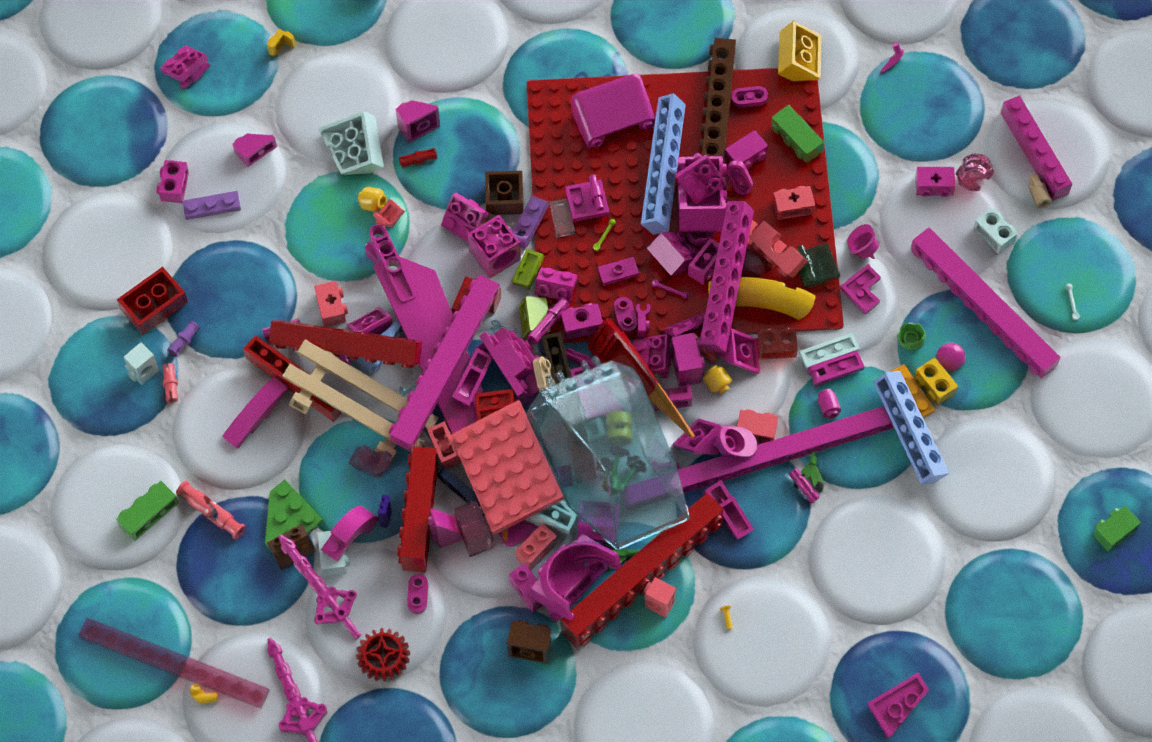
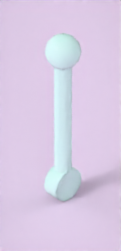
[1065,283,1080,321]

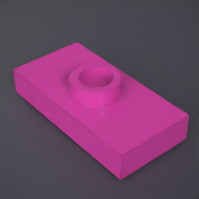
[598,257,639,286]

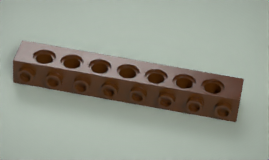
[699,38,736,164]

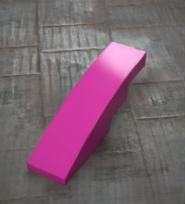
[222,376,289,448]

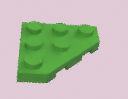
[265,479,323,552]

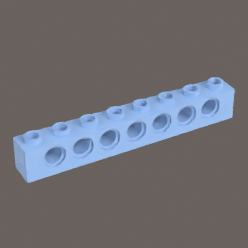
[641,93,686,235]

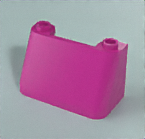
[571,73,655,149]

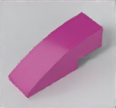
[452,348,493,406]
[702,480,754,540]

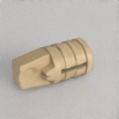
[1028,174,1052,208]

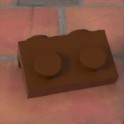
[267,525,316,570]

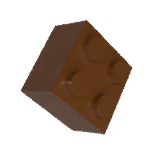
[485,170,524,215]
[507,620,552,664]

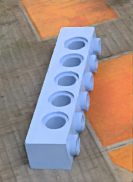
[873,371,949,485]

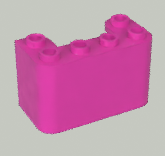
[677,156,727,232]

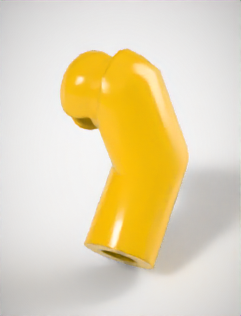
[190,684,218,704]

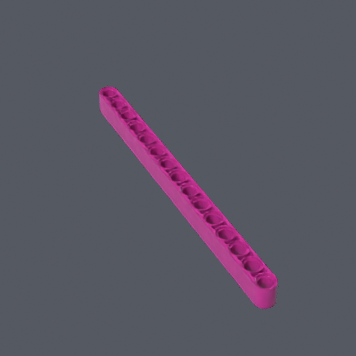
[619,406,894,510]

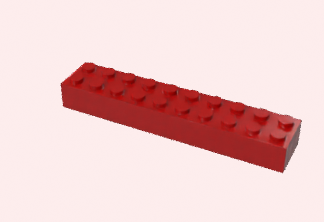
[560,493,724,649]

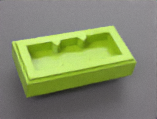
[511,249,545,290]

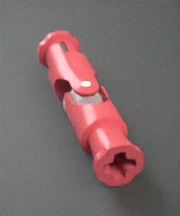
[176,480,246,540]

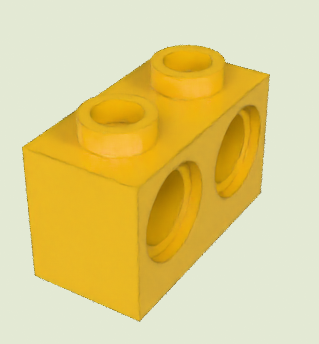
[914,357,958,406]

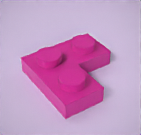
[840,264,881,315]

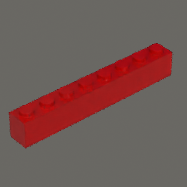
[269,320,422,368]

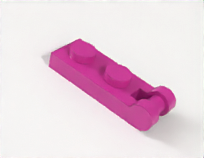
[807,351,865,387]

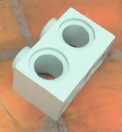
[973,208,1018,255]

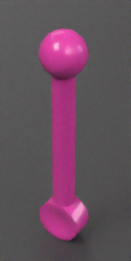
[651,279,689,299]

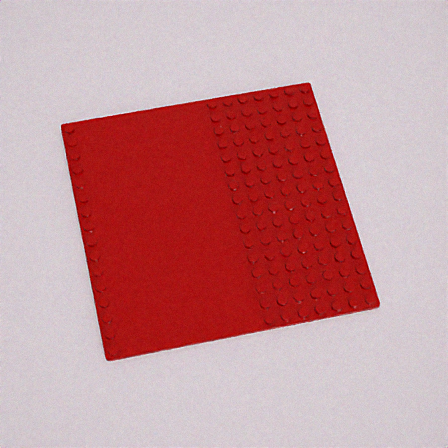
[527,68,844,344]

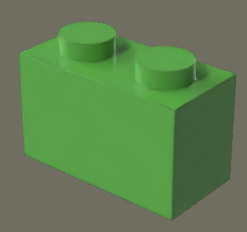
[1093,506,1141,552]

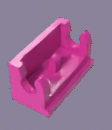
[653,383,693,411]

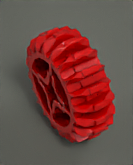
[356,628,410,682]

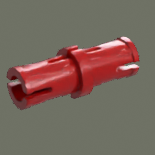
[399,148,437,168]

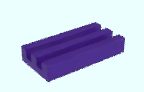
[377,495,392,528]

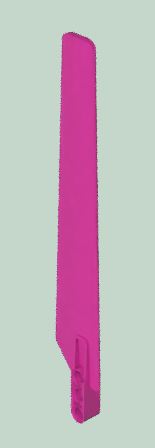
[369,224,538,547]

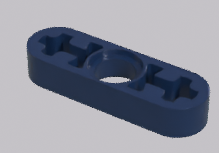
[437,467,481,511]

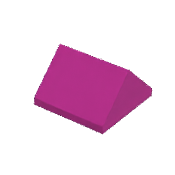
[347,307,393,335]

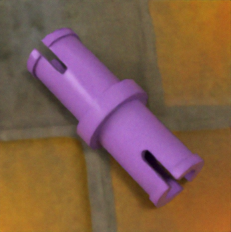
[167,321,200,357]

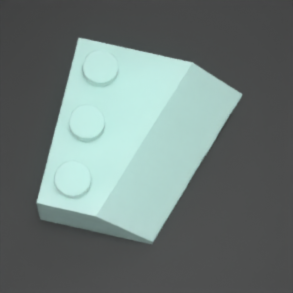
[318,111,384,175]

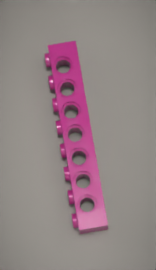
[699,201,754,353]

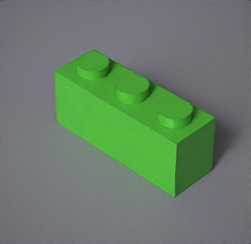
[771,105,824,163]
[116,481,179,542]

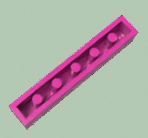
[1000,95,1072,201]

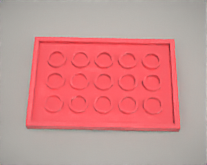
[451,400,565,535]

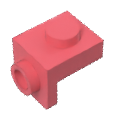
[373,199,405,228]

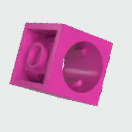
[468,215,521,278]

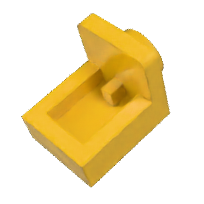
[267,29,296,57]

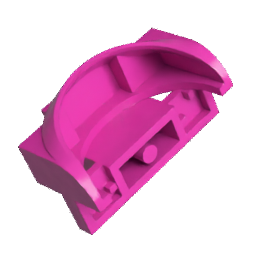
[473,327,543,408]

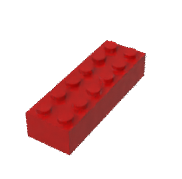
[397,446,439,572]

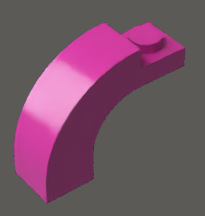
[320,506,379,562]

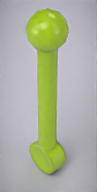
[593,219,616,252]

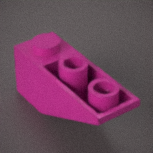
[428,508,462,548]

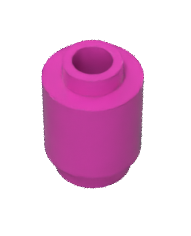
[817,389,841,419]

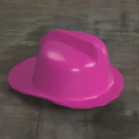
[847,224,879,259]
[713,426,757,457]

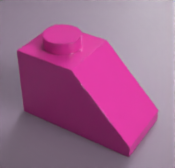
[232,133,277,167]

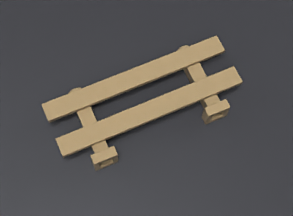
[282,340,438,463]

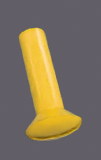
[720,605,733,630]

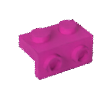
[534,267,578,302]

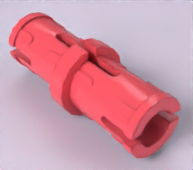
[162,363,178,403]

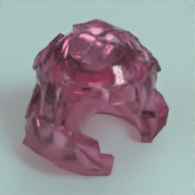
[955,153,994,191]

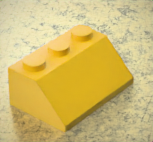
[778,21,821,81]

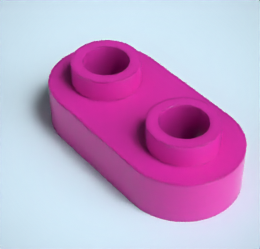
[731,86,768,108]
[727,160,753,195]
[614,297,637,334]
[407,574,429,614]

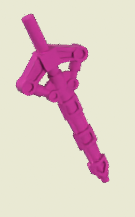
[278,534,362,640]
[267,637,328,742]

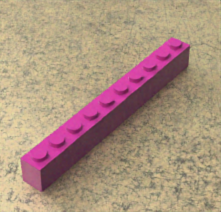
[911,227,1061,379]
[389,274,500,451]

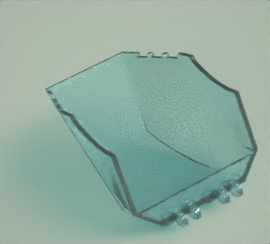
[527,356,690,550]

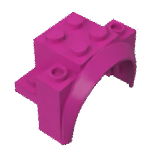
[531,534,622,622]

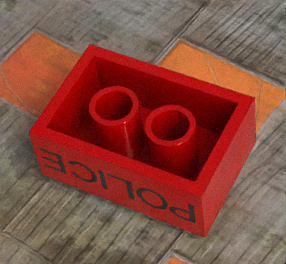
[117,266,188,335]

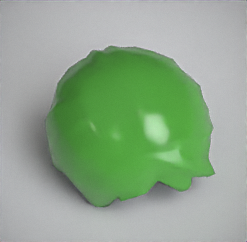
[897,322,926,351]

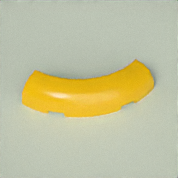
[708,277,815,320]

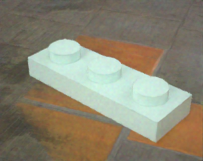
[799,333,860,370]

